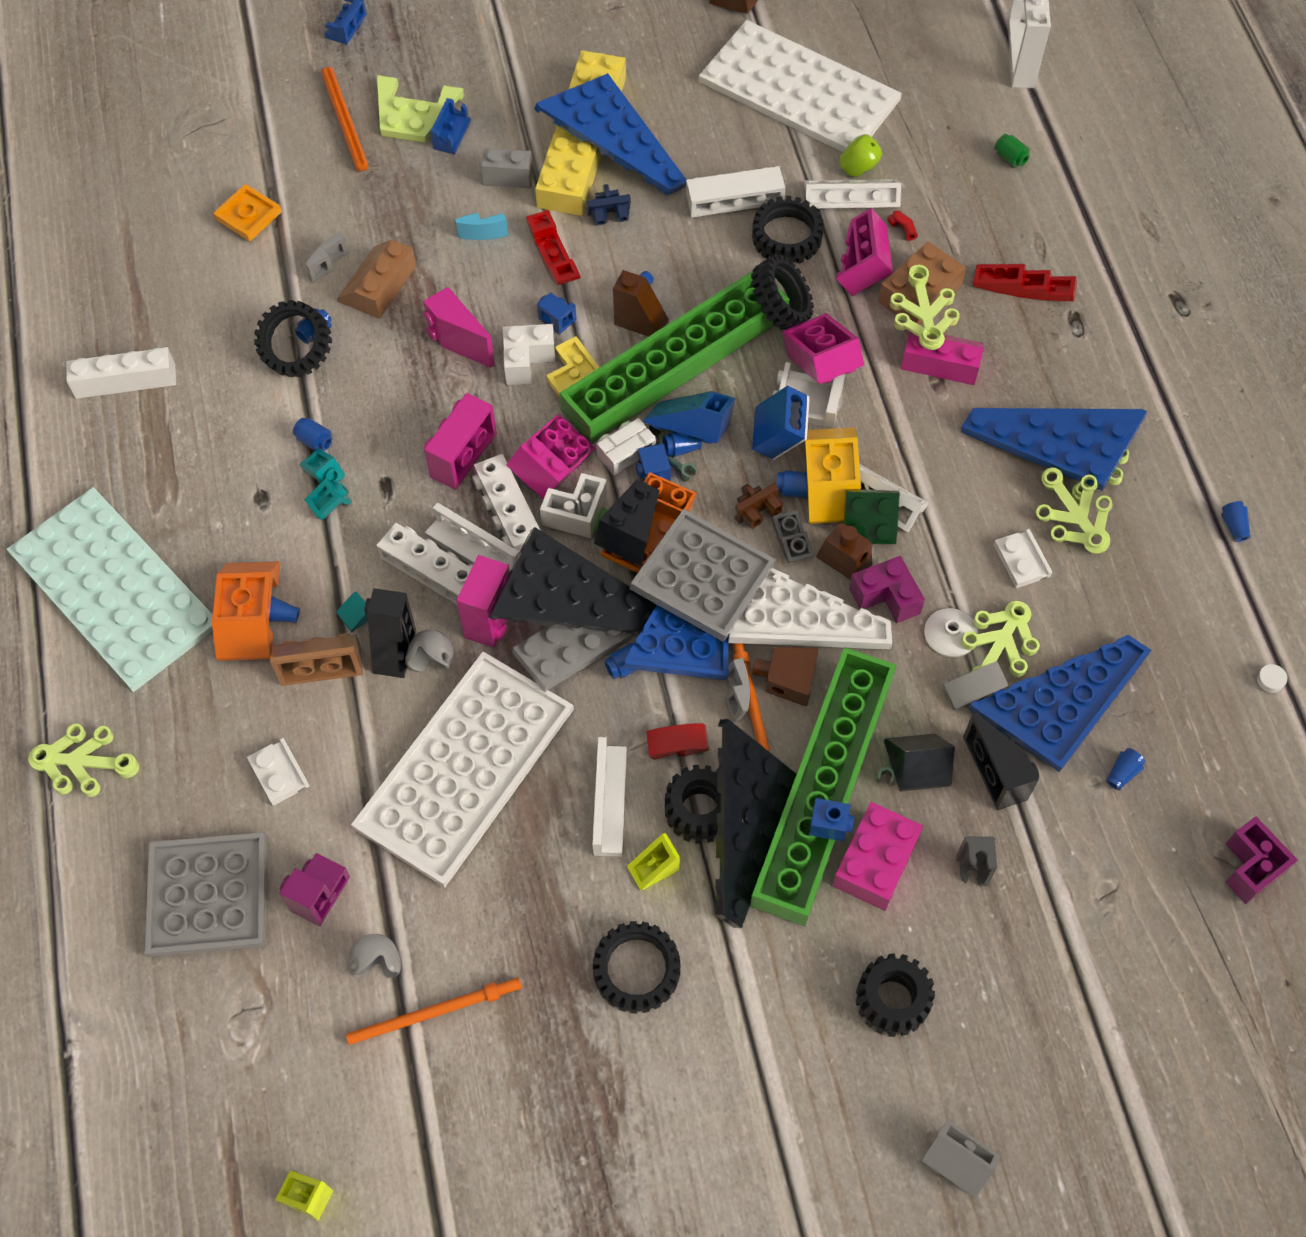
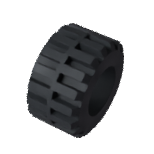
[665,765,721,844]
[856,953,935,1037]

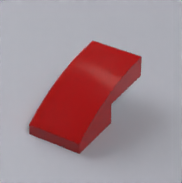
[646,723,709,760]

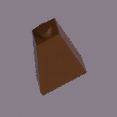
[613,270,669,337]

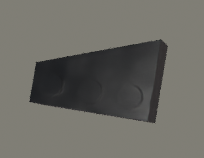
[594,480,660,567]
[364,588,416,678]

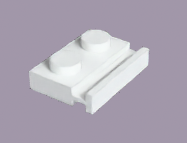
[993,529,1052,588]
[247,738,310,806]

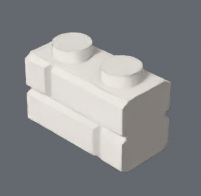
[596,418,656,476]

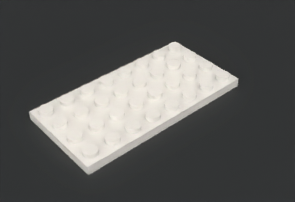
[699,20,902,152]
[351,652,574,888]

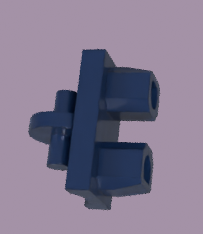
[587,184,631,226]

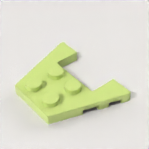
[377,75,464,143]

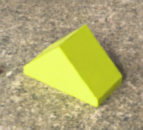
[627,833,680,890]
[275,1170,333,1221]

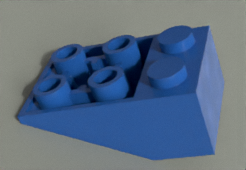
[644,391,735,444]

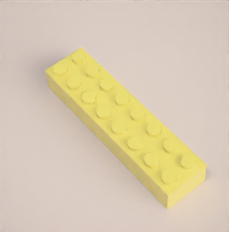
[535,50,626,216]

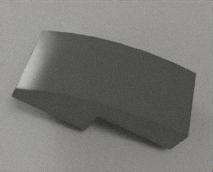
[772,510,814,563]

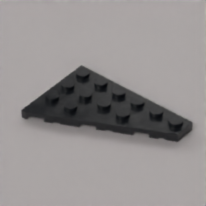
[488,527,657,634]
[715,719,797,928]

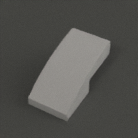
[306,232,348,282]
[724,658,750,723]
[943,661,1009,710]

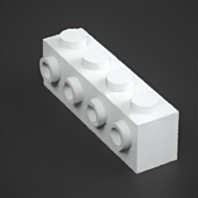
[686,166,786,218]
[66,347,176,399]
[472,454,540,552]
[376,523,473,605]

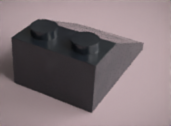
[963,713,1039,811]

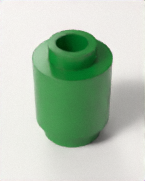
[994,134,1030,168]

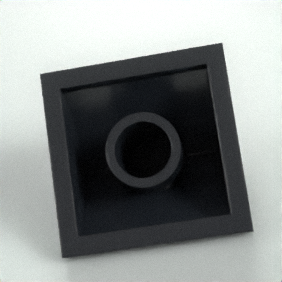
[884,734,955,792]

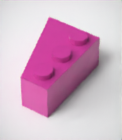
[836,208,893,296]

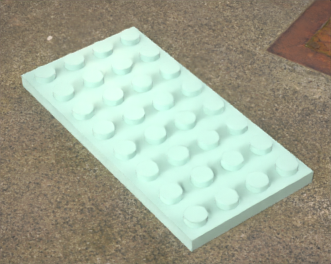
[7,487,213,693]

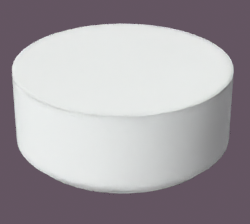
[1257,664,1287,693]

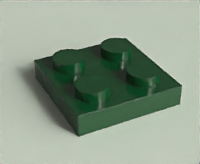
[844,489,900,544]

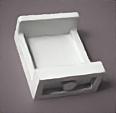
[773,362,845,428]

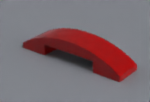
[526,210,581,285]

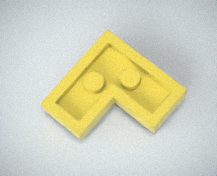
[546,336,600,399]

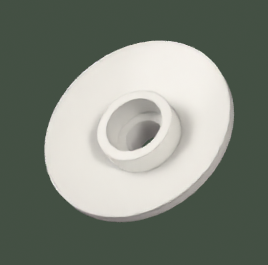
[924,608,978,658]

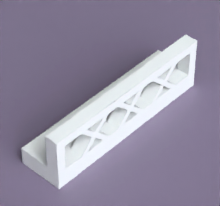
[804,179,901,208]
[860,464,928,532]
[425,502,519,570]
[593,737,627,857]

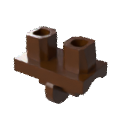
[735,483,783,529]

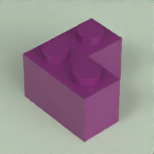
[849,555,925,623]
[1225,816,1298,904]
[279,853,350,927]

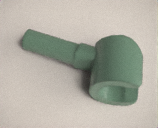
[667,456,697,482]
[877,760,895,786]

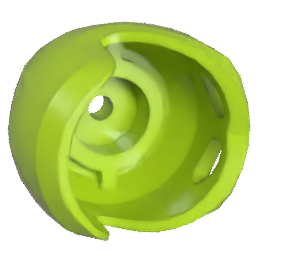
[839,134,883,177]

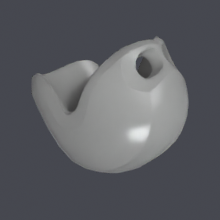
[405,629,454,672]
[349,934,401,978]

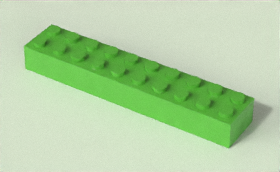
[560,271,789,444]
[750,647,897,926]

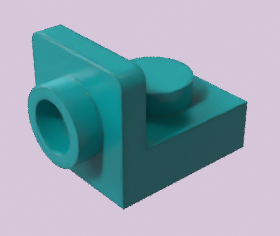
[299,448,345,483]
[304,479,352,520]

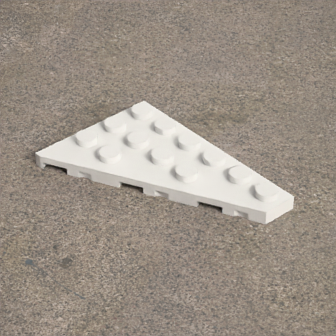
[728,568,892,650]

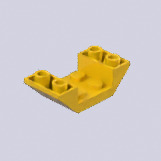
[805,427,861,524]

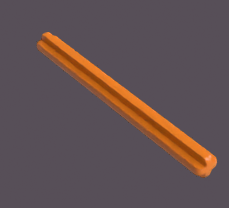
[321,66,368,172]

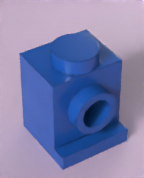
[537,292,576,335]

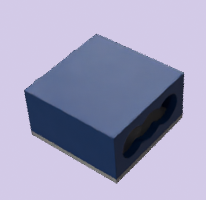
[752,385,809,460]

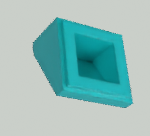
[336,591,368,632]

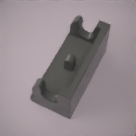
[956,836,997,886]

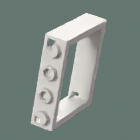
[1008,0,1051,88]

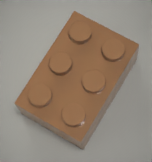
[878,241,966,325]

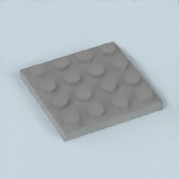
[629,509,776,642]
[145,832,267,957]

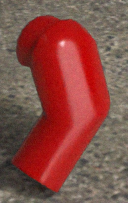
[887,210,918,241]

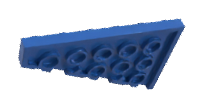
[534,73,687,195]
[961,408,1147,491]
[622,605,729,680]
[969,635,1151,773]

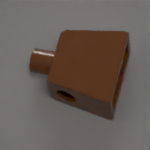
[816,523,873,580]
[752,647,818,706]

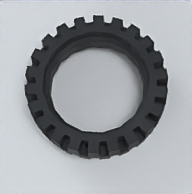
[752,196,824,264]
[751,255,814,330]
[254,300,332,377]
[593,921,681,1014]

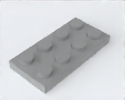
[512,624,632,692]

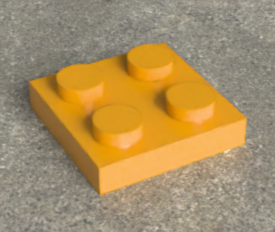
[213,184,282,242]

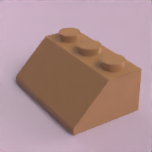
[337,239,416,319]
[270,633,363,686]

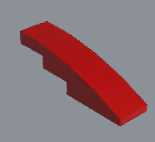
[973,264,1077,302]

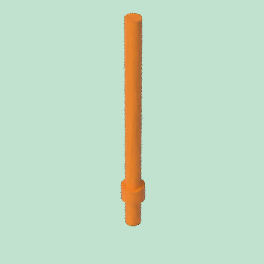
[732,643,771,753]
[346,977,522,1045]

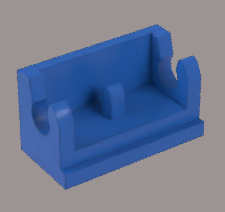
[324,0,367,45]
[430,98,471,155]

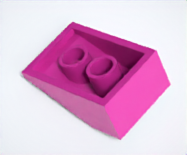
[423,287,495,368]

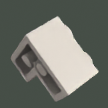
[503,324,555,385]
[540,473,607,538]

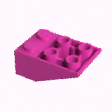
[506,414,596,500]

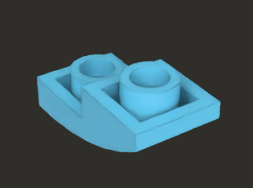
[455,213,508,240]

